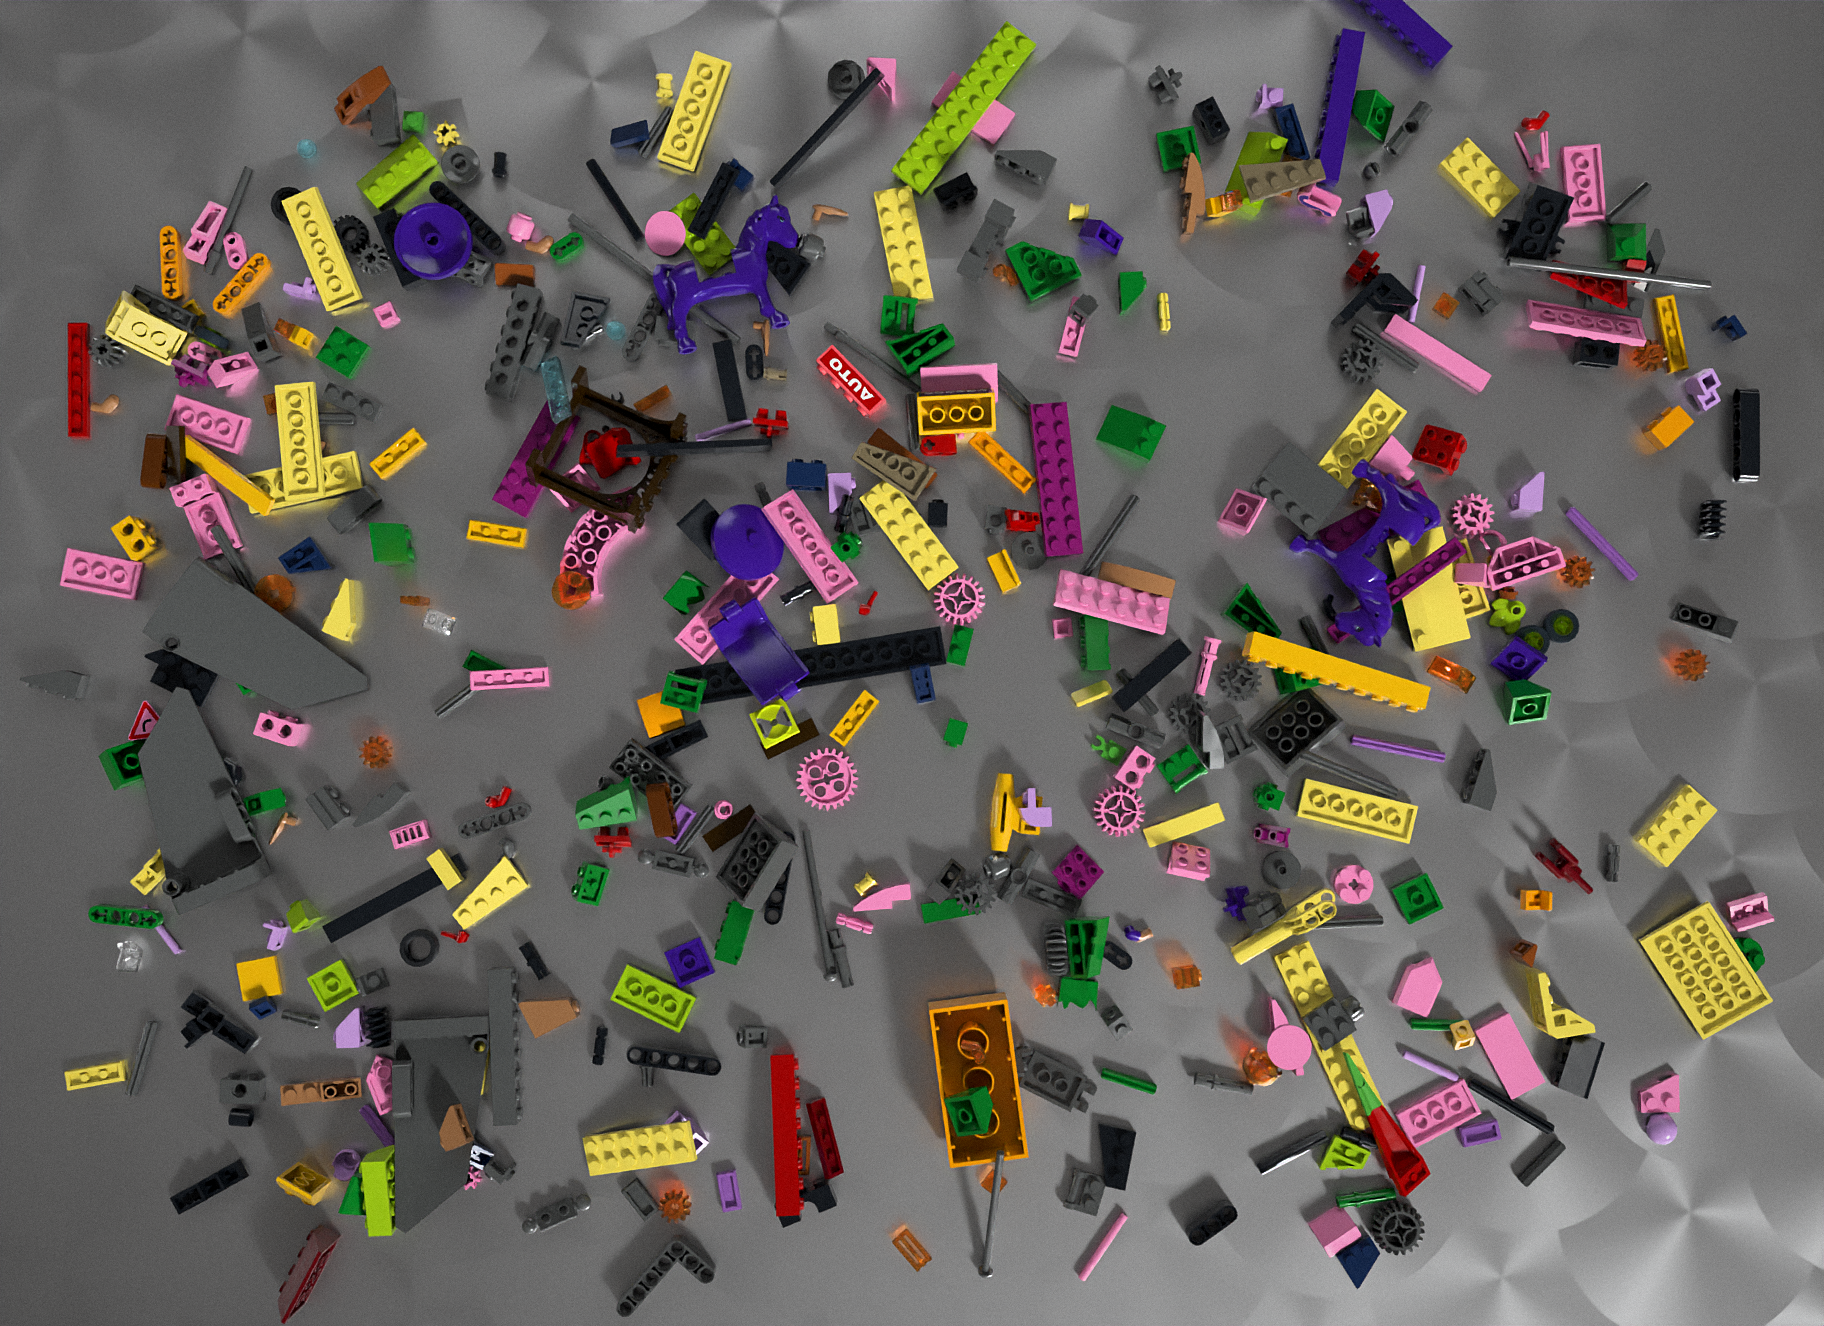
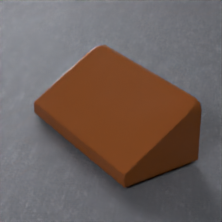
[495,263,535,287]
[1509,939,1538,968]

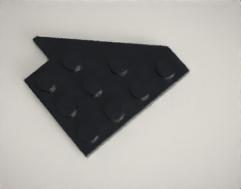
[144,644,220,707]

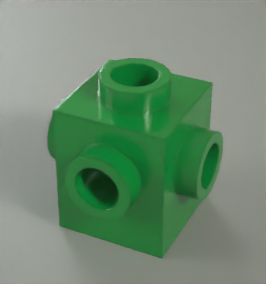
[830,531,862,562]
[1253,782,1285,811]

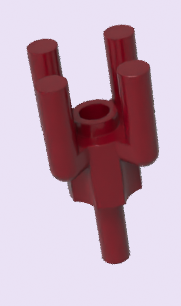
[1535,838,1593,894]

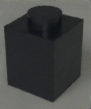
[928,499,948,528]

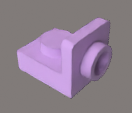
[1256,84,1284,109]
[282,277,316,300]
[263,919,288,951]

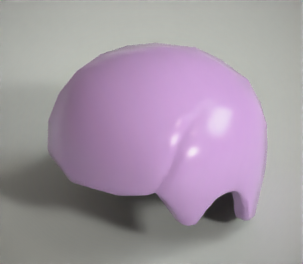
[1645,1113,1677,1145]
[332,1149,362,1181]

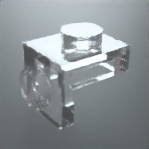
[422,608,457,636]
[116,941,143,972]

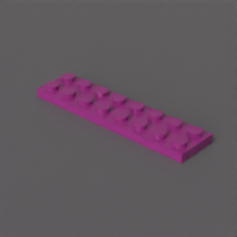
[1028,402,1083,557]

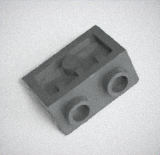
[452,251,492,287]

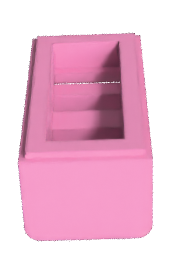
[389,819,432,849]

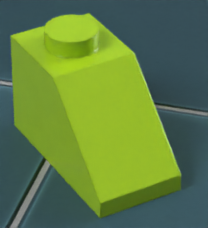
[286,899,321,934]

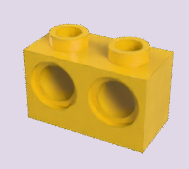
[111,515,159,562]

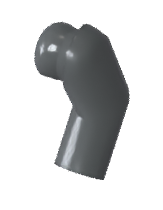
[497,837,514,863]

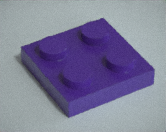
[1490,636,1548,681]
[664,937,716,988]

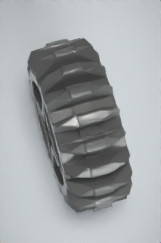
[1044,923,1068,976]
[1371,1201,1425,1256]

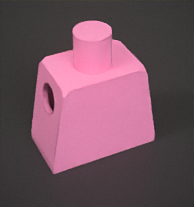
[1369,435,1415,481]

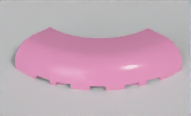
[559,486,644,603]

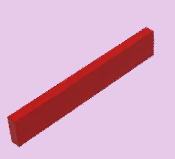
[68,322,90,438]

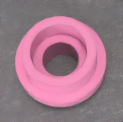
[714,800,733,819]

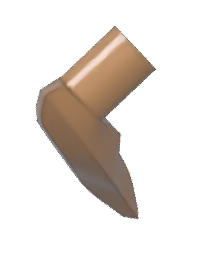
[812,204,848,221]
[753,319,770,356]
[268,812,297,845]

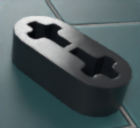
[745,344,764,382]
[1103,940,1132,970]

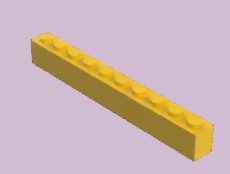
[1242,631,1431,713]

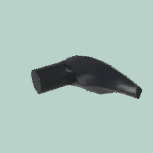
[1322,594,1337,623]

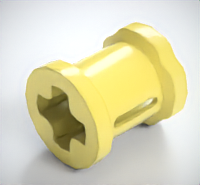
[655,73,673,98]
[1068,202,1089,220]
[853,872,879,898]

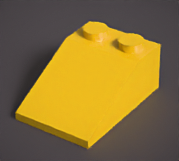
[276,1162,332,1206]

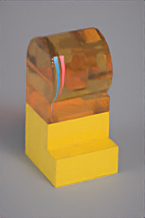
[1205,190,1243,217]
[272,318,314,350]

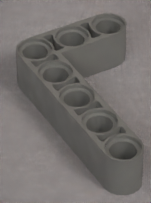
[616,1235,717,1317]

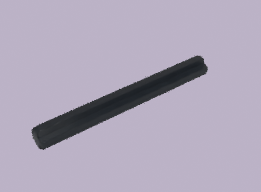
[586,159,644,242]
[1467,1078,1555,1135]

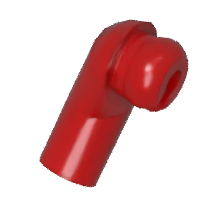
[1521,110,1550,130]

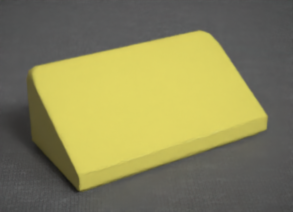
[1071,680,1113,707]
[426,848,464,890]

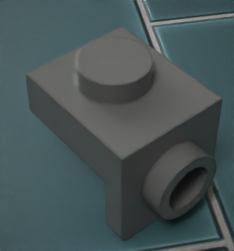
[1346,206,1374,238]
[1101,1005,1133,1041]
[483,1159,516,1184]

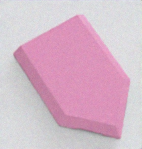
[1392,957,1442,1018]
[366,1054,393,1115]

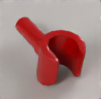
[859,591,878,615]
[441,930,469,943]

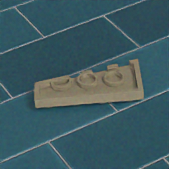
[1239,159,1326,203]
[851,442,937,501]

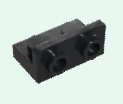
[933,172,978,211]

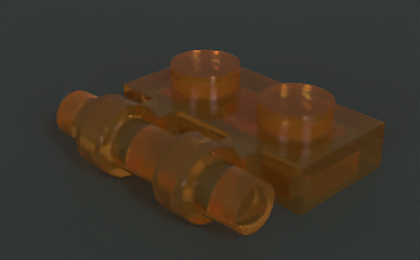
[1352,474,1399,514]

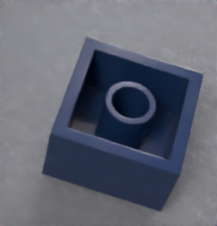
[786,459,828,492]

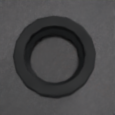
[271,187,301,226]
[399,929,439,967]

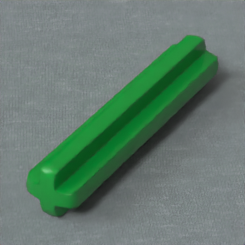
[1410,1018,1464,1031]
[1101,1068,1157,1095]

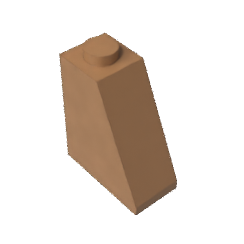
[518,997,581,1039]

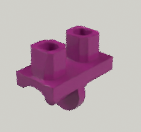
[171,354,209,388]
[1253,823,1291,848]

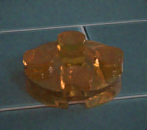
[551,571,592,610]
[255,574,296,613]

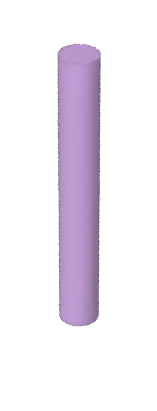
[1407,265,1426,323]
[695,418,752,441]
[141,904,182,955]
[1402,1050,1459,1082]

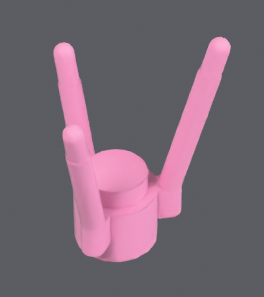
[1514,131,1550,172]

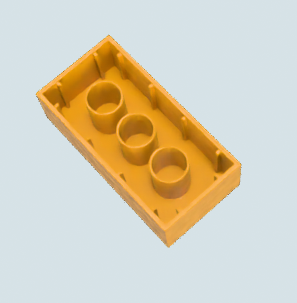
[928,992,1029,1168]

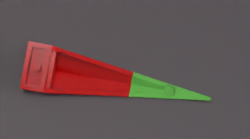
[1343,1052,1431,1197]

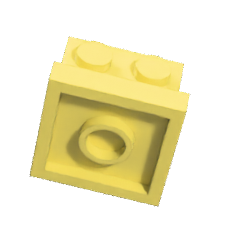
[105,290,187,366]
[1525,967,1595,1039]

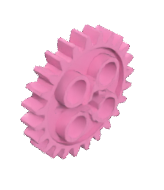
[796,748,858,811]

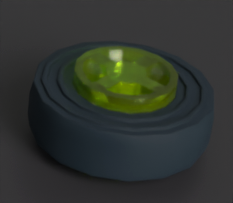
[193,325,229,349]
[1543,609,1579,643]
[1514,625,1550,654]

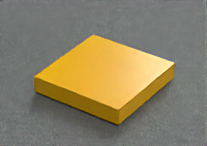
[236,955,283,1001]

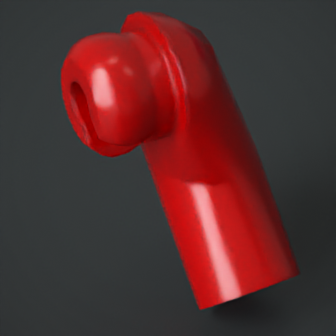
[485,786,512,808]

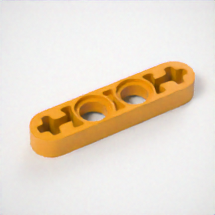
[160,226,183,301]
[213,253,271,315]

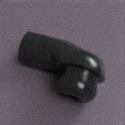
[223,757,242,785]

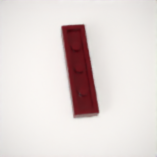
[806,1097,844,1179]

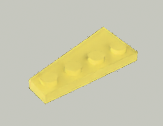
[453,854,528,929]

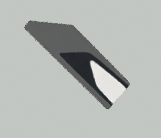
[1630,229,1665,292]

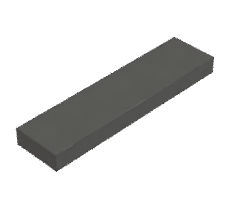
[131,284,200,334]

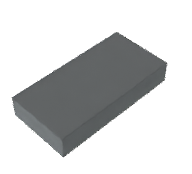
[621,1178,660,1222]

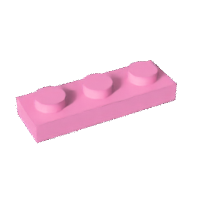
[1058,296,1085,357]

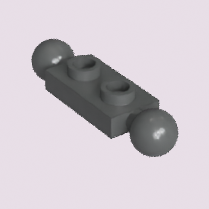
[638,849,709,878]
[522,1195,591,1234]

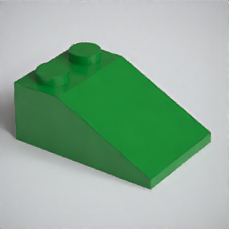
[1096,405,1166,463]
[368,523,416,567]

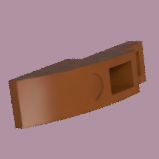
[334,66,391,125]

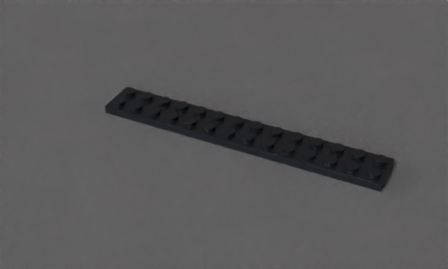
[675,626,947,704]

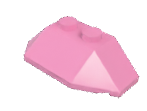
[1486,536,1566,591]

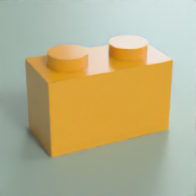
[1643,405,1694,451]

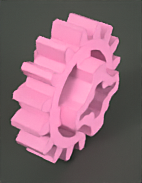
[1450,493,1494,536]

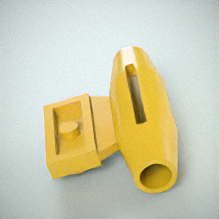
[990,773,1043,852]

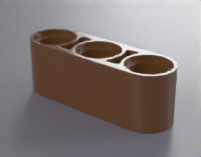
[140,433,168,489]
[646,782,678,838]

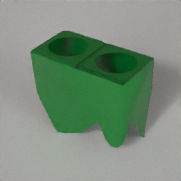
[663,570,710,618]
[1057,976,1098,1011]

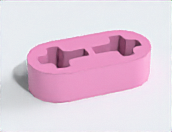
[188,341,225,365]

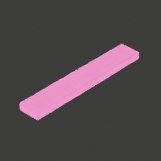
[1384,314,1492,392]

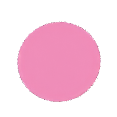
[645,211,686,256]
[1267,1025,1312,1070]

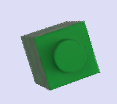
[943,718,968,748]

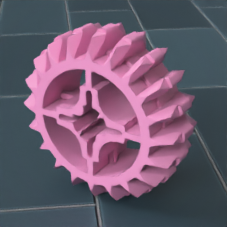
[933,573,985,625]
[1093,785,1145,837]

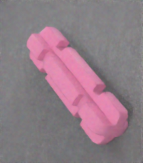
[836,913,873,934]

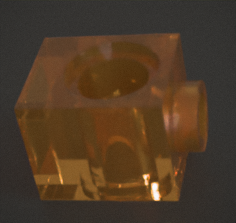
[1172,964,1202,990]

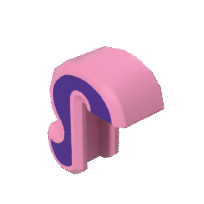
[1297,182,1342,217]

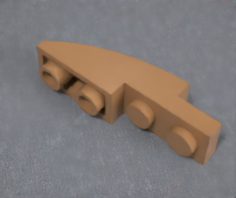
[1179,153,1205,235]
[280,1077,362,1106]

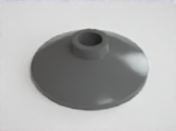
[441,145,480,183]

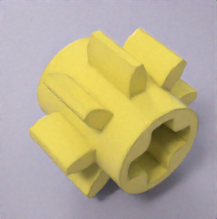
[433,121,459,147]

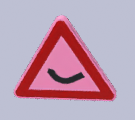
[128,701,160,740]

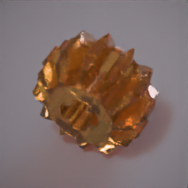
[1633,339,1668,372]
[1560,556,1596,588]
[1674,649,1710,682]
[359,736,393,768]
[658,1189,692,1224]

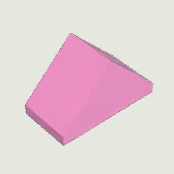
[1454,563,1491,588]

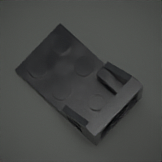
[1330,273,1418,328]

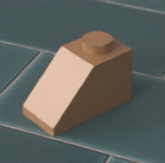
[439,1103,474,1152]

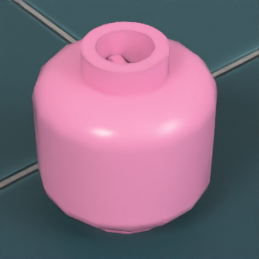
[506,212,535,242]

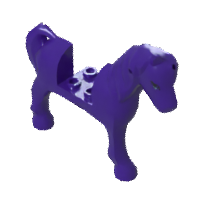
[652,195,799,355]
[1289,459,1441,648]

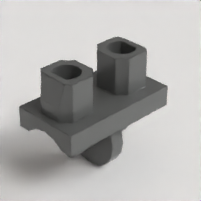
[1148,65,1183,103]

